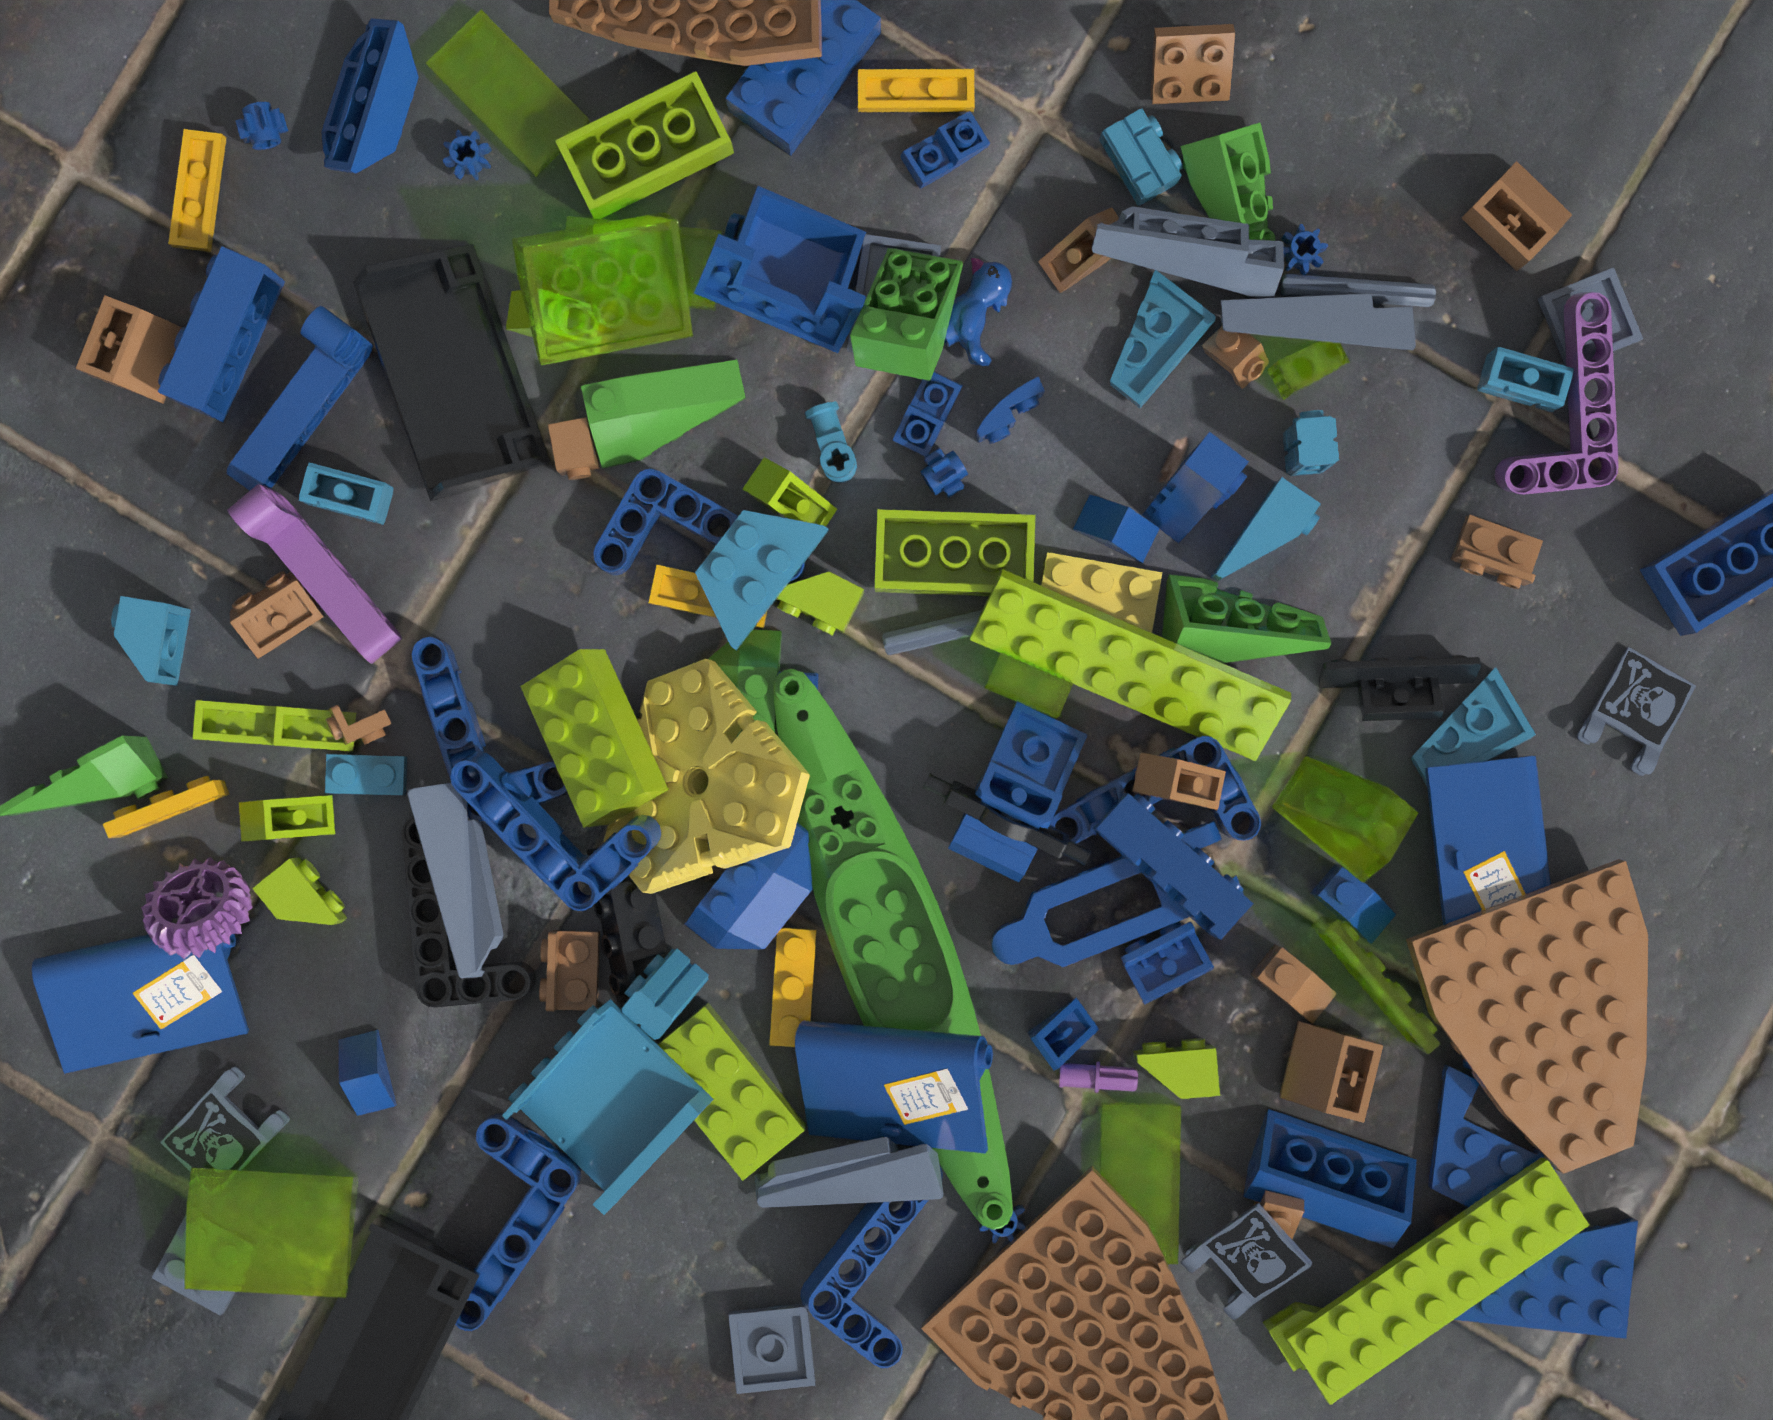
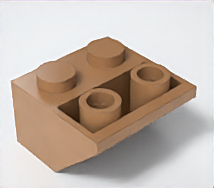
[1461,161,1572,271]
[76,295,182,404]
[1279,1021,1383,1123]

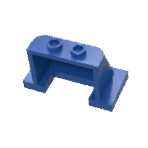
[694,186,866,353]

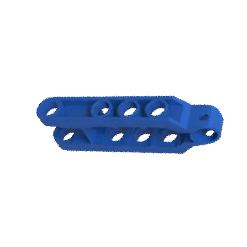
[991,820,1244,967]

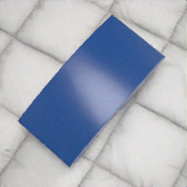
[900,111,990,189]
[893,371,963,457]
[976,377,1045,444]

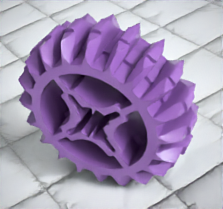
[141,857,253,959]

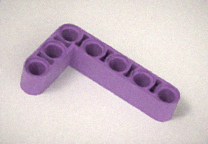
[1495,292,1619,495]
[227,484,402,664]

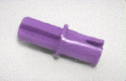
[1059,1061,1138,1093]

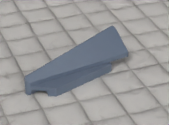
[1092,206,1284,299]
[1220,293,1416,350]
[407,783,504,979]

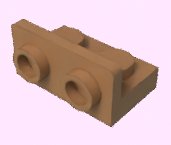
[1451,515,1543,589]
[230,571,324,659]
[539,930,600,1012]

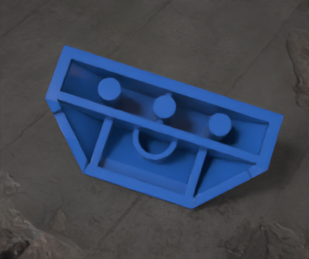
[321,18,419,173]
[685,822,812,949]

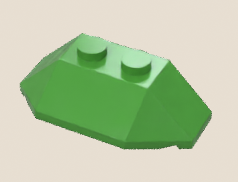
[708,630,782,737]

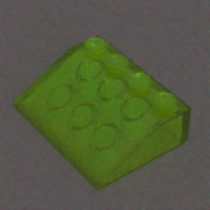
[512,212,693,365]
[184,1168,359,1298]

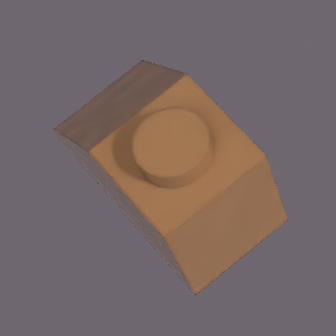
[1038,207,1119,293]
[1133,753,1226,810]
[1250,944,1337,1024]

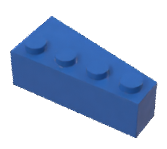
[1142,432,1249,544]
[1093,793,1254,940]

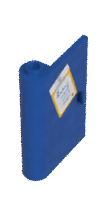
[1425,755,1551,925]
[32,934,249,1074]
[795,1020,993,1154]

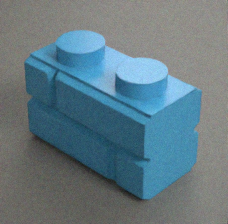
[1099,109,1183,206]
[1477,347,1574,413]
[1283,410,1339,476]
[299,462,394,525]
[622,948,709,1040]

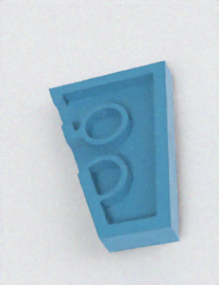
[1110,270,1215,408]
[1411,667,1536,786]

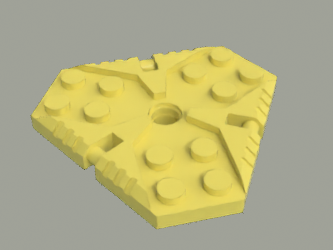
[603,659,810,894]

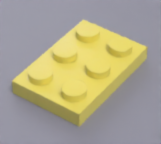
[1041,552,1162,633]

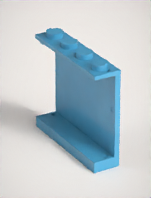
[502,999,714,1215]

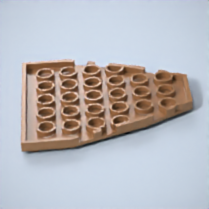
[549,0,822,66]
[1406,859,1648,1174]
[921,1166,1228,1420]

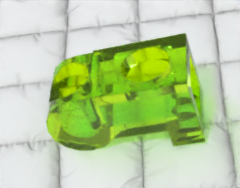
[1267,341,1350,400]

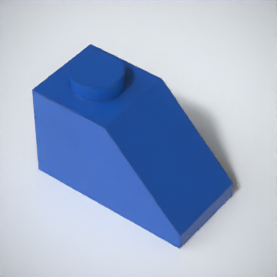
[1310,864,1396,944]

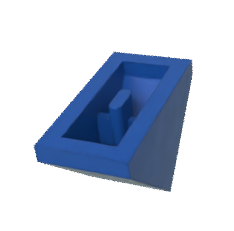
[1072,494,1160,564]
[1027,997,1099,1071]
[339,1030,397,1116]

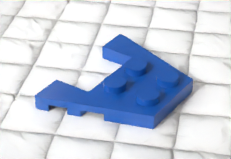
[1428,1065,1555,1207]

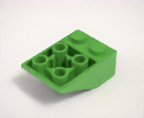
[850,248,963,381]

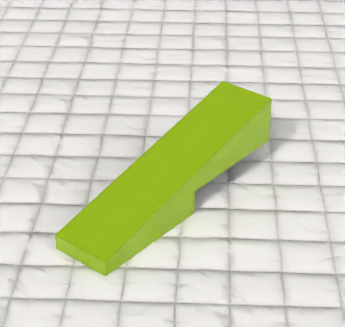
[193,700,356,751]

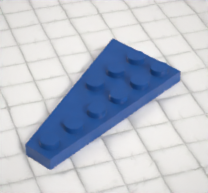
[1454,1218,1638,1339]

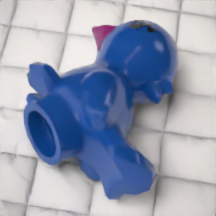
[944,258,1012,366]

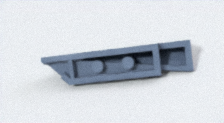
[754,1137,944,1208]

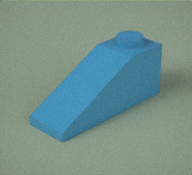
[1211,477,1321,582]

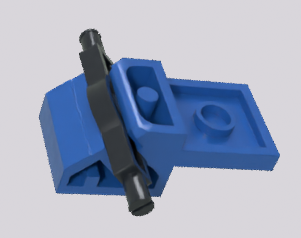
[923,701,1091,882]

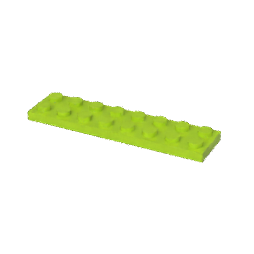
[970,569,1291,761]
[1283,1157,1589,1405]

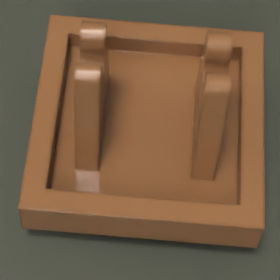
[1151,24,1235,104]

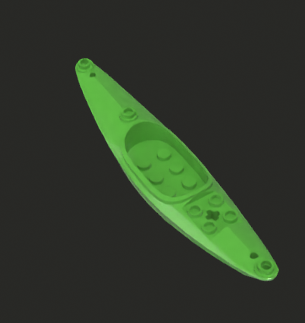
[773,669,1013,1230]

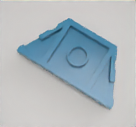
[695,510,829,651]

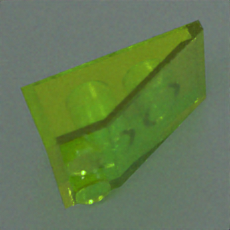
[1271,756,1418,883]

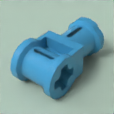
[804,401,857,483]

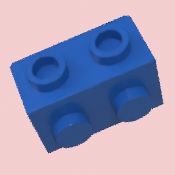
[1121,921,1214,1005]

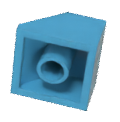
[111,596,191,686]

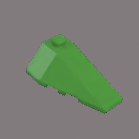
[1180,123,1275,241]
[581,360,746,469]
[1162,575,1331,663]
[0,735,168,816]

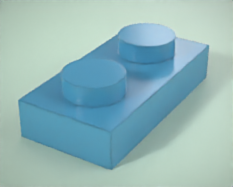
[325,754,407,795]

